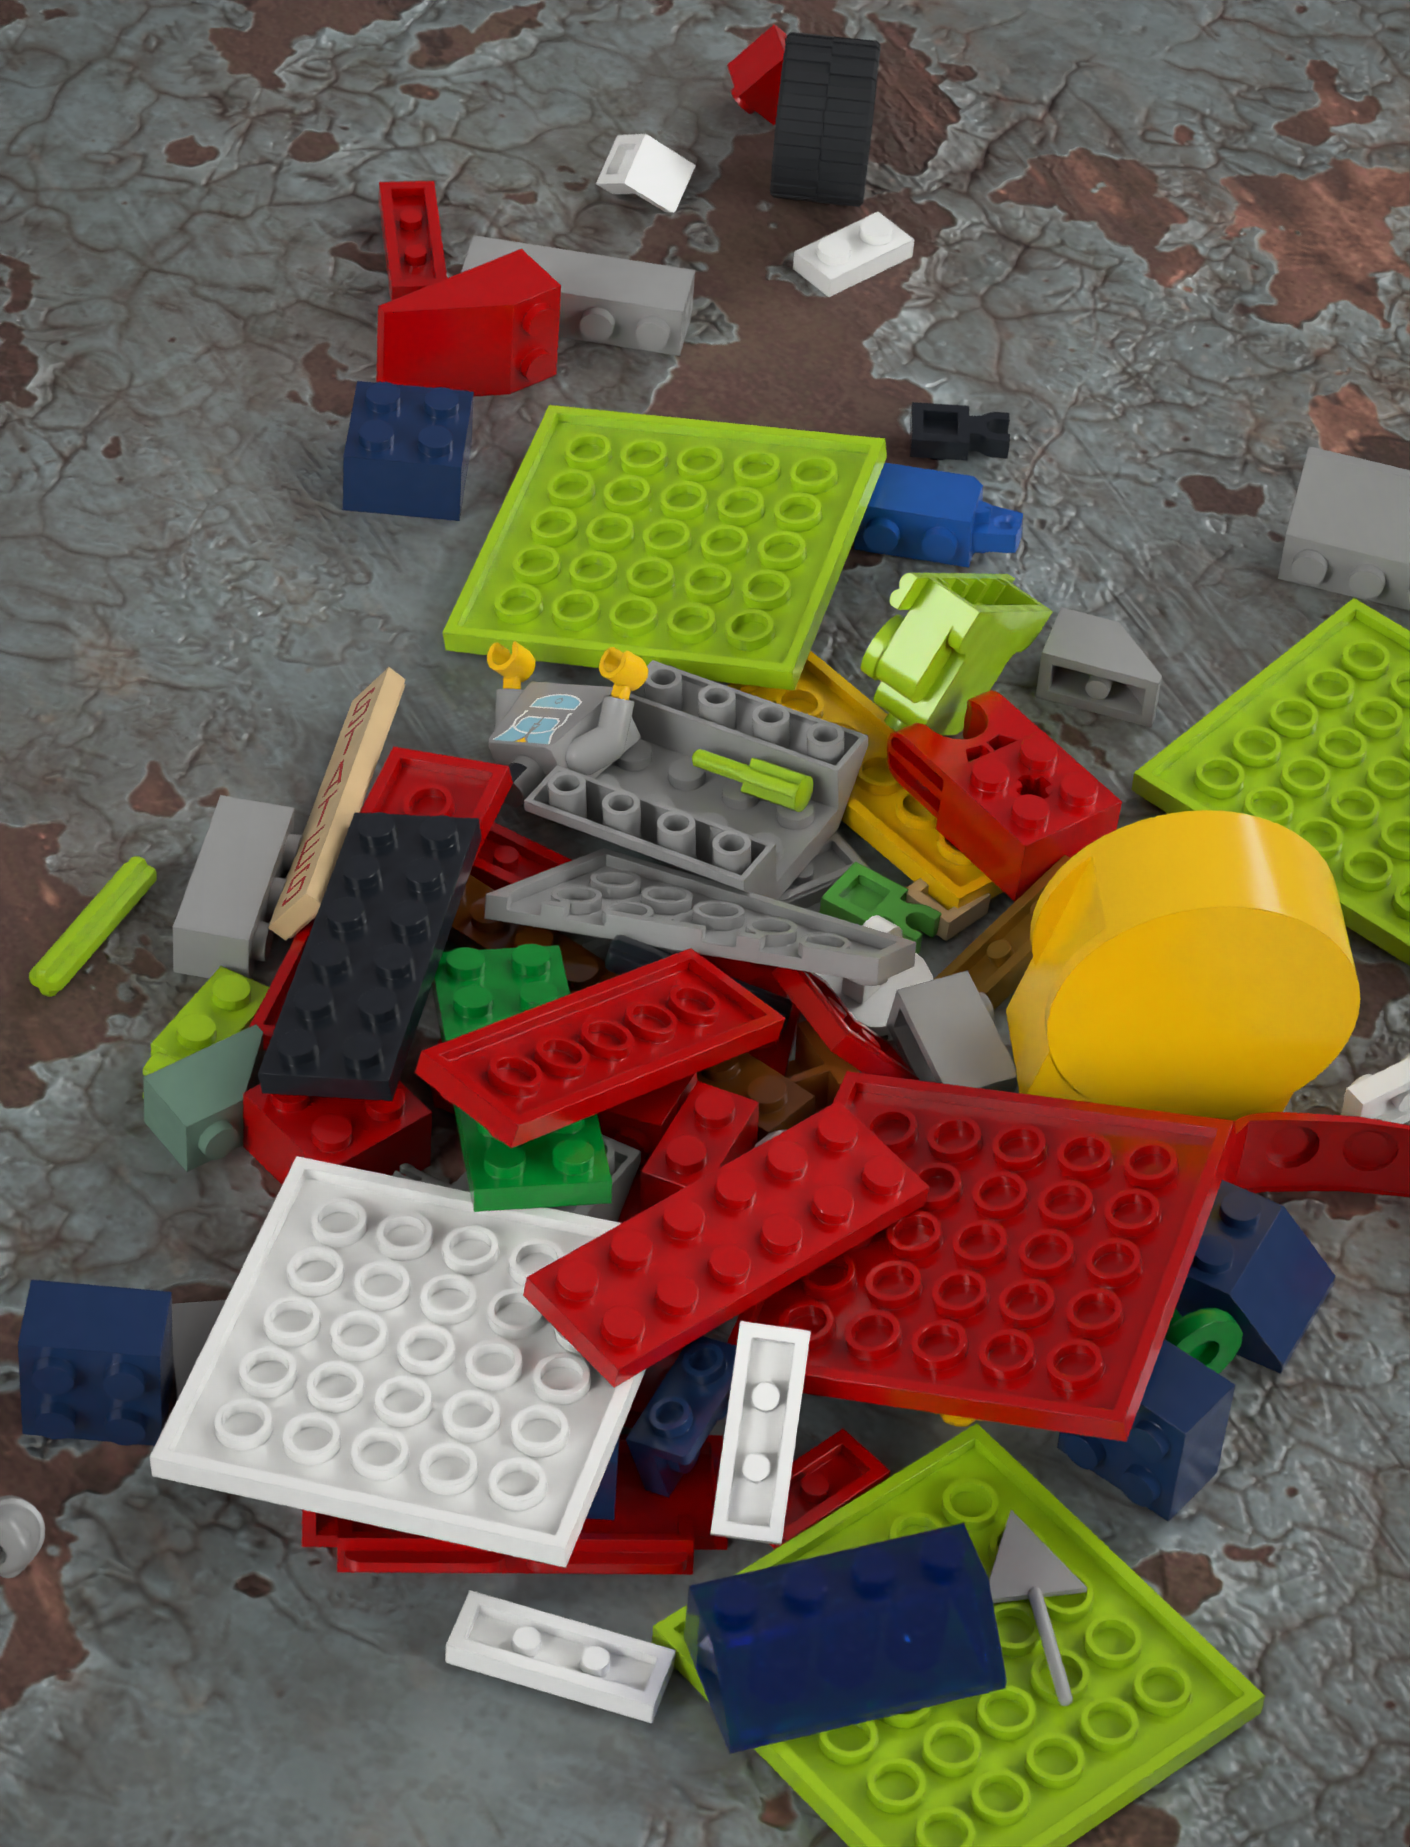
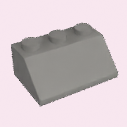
[1278,446,1410,611]

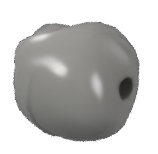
[0,1495,45,1578]

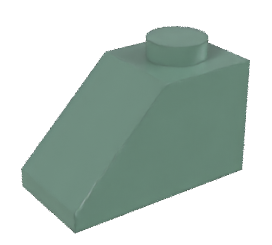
[143,1025,263,1172]

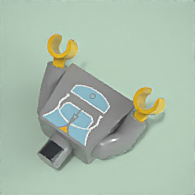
[487,641,649,807]

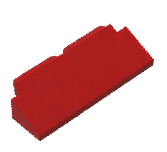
[302,1434,728,1575]

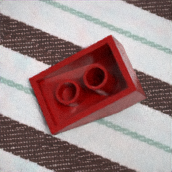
[376,249,561,397]

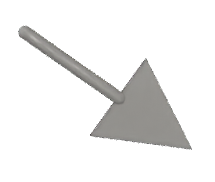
[982,1510,1087,1706]

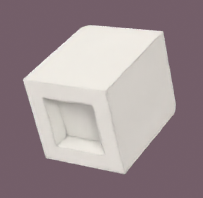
[596,134,696,213]

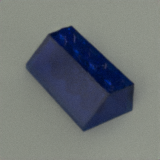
[684,1523,1007,1754]

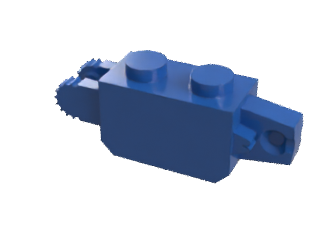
[854,463,1023,568]

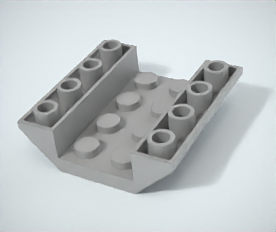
[524,660,868,900]

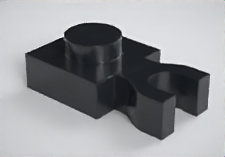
[910,402,1010,461]

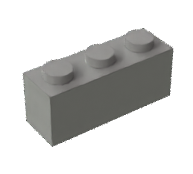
[173,795,303,979]

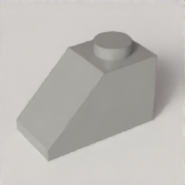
[1035,607,1162,728]

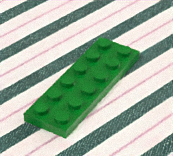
[431,944,612,1212]

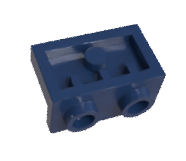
[626,1336,737,1497]

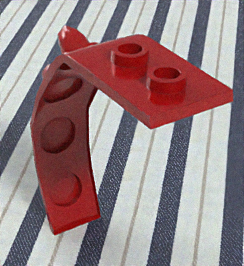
[1222,1112,1410,1198]

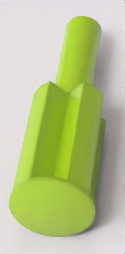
[692,749,814,812]

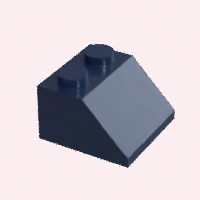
[1176,1180,1336,1374]

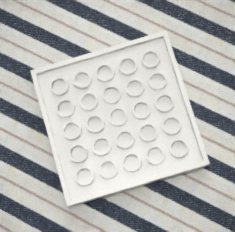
[150,1156,646,1568]

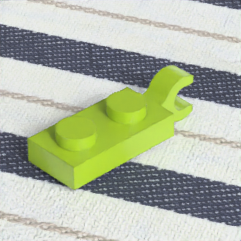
[143,966,269,1099]

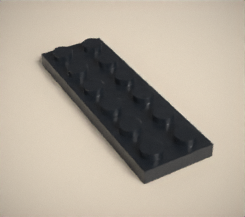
[258,812,482,1101]

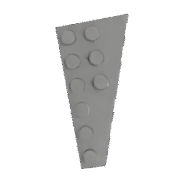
[485,848,916,986]

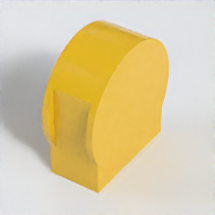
[1006,810,1361,1121]

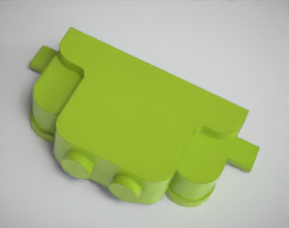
[860,572,1053,736]

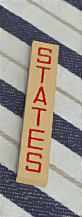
[268,667,406,941]

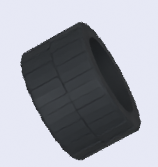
[770,32,881,207]

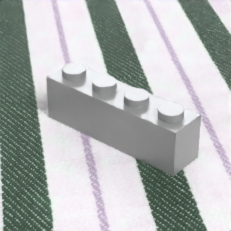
[461,235,695,356]

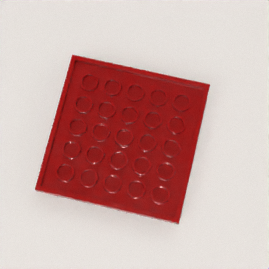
[727,1071,1237,1442]

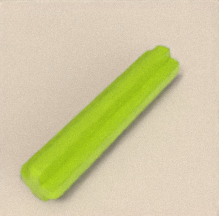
[29,856,157,997]

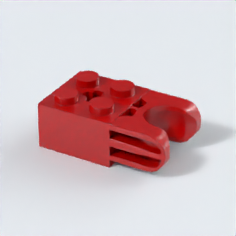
[887,690,1122,902]

